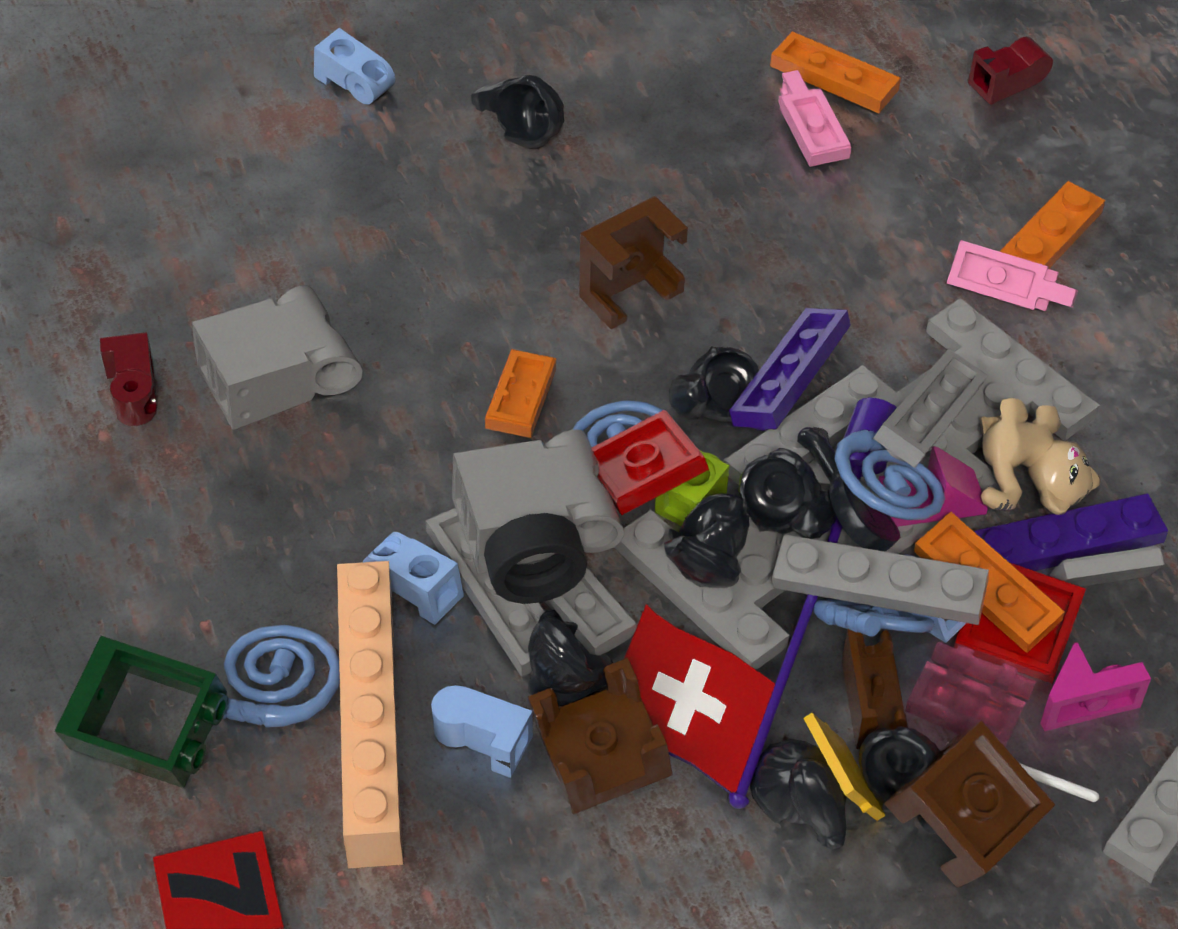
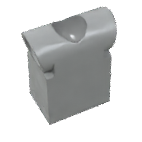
[192,285,363,430]
[452,430,624,574]

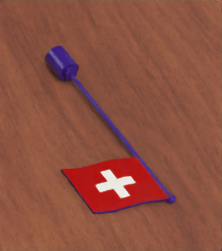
[624,397,897,809]

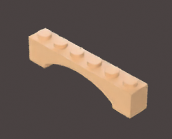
[337,561,403,869]

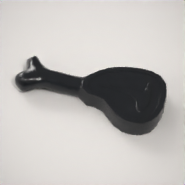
[797,427,901,552]

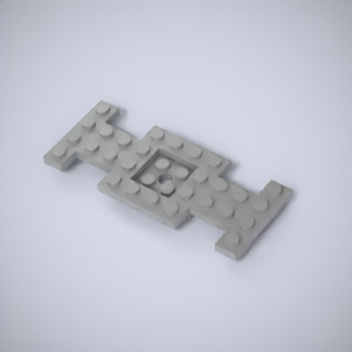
[614,298,1100,670]

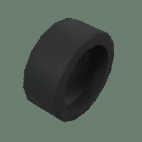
[484,513,588,604]

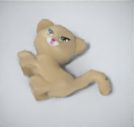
[979,398,1100,515]

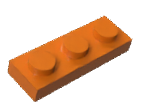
[770,31,901,113]
[999,181,1106,269]
[914,512,1065,653]

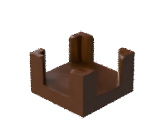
[579,196,688,329]
[528,658,673,815]
[884,720,1055,888]

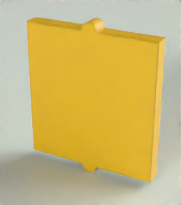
[803,713,886,821]

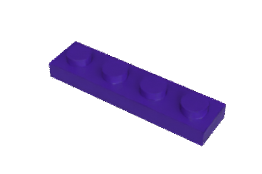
[729,308,851,430]
[974,493,1168,571]

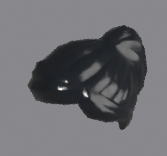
[471,75,565,149]
[669,346,759,422]
[738,448,836,539]
[664,493,750,588]
[528,610,613,706]
[858,726,943,835]
[750,738,847,849]

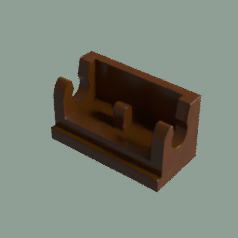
[842,629,908,749]

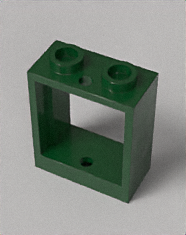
[54,636,228,788]

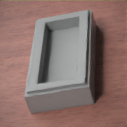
[1049,546,1164,587]

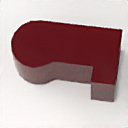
[968,36,1053,105]
[100,332,157,426]

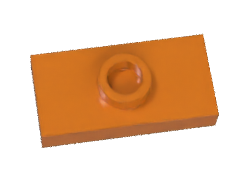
[485,349,556,438]

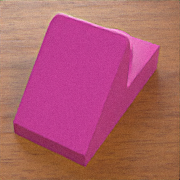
[878,446,988,527]
[1040,642,1151,731]

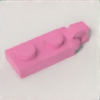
[778,70,851,167]
[947,240,1078,311]

